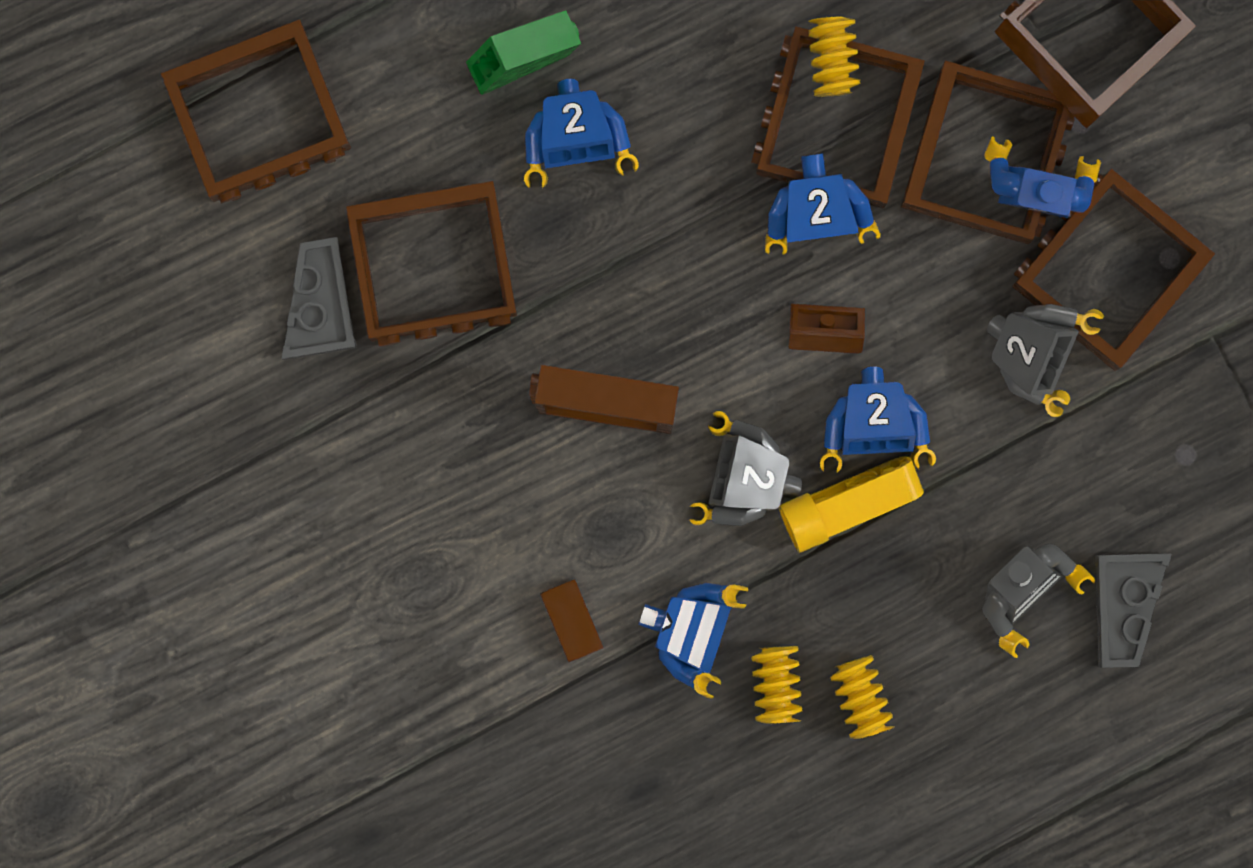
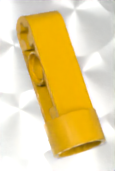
[779,456,924,553]

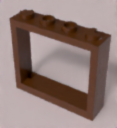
[994,0,1196,129]
[161,19,352,204]
[751,26,925,208]
[901,61,1075,244]
[1012,168,1215,371]
[346,181,517,346]
[529,365,679,434]

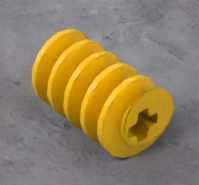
[808,17,860,97]
[752,646,802,723]
[830,655,895,739]

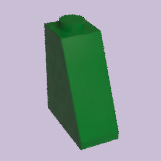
[466,10,581,95]

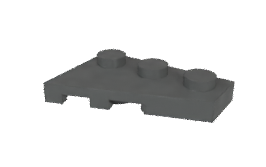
[282,237,356,360]
[1095,554,1172,668]

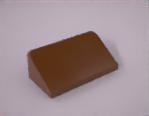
[788,304,865,354]
[540,579,603,662]

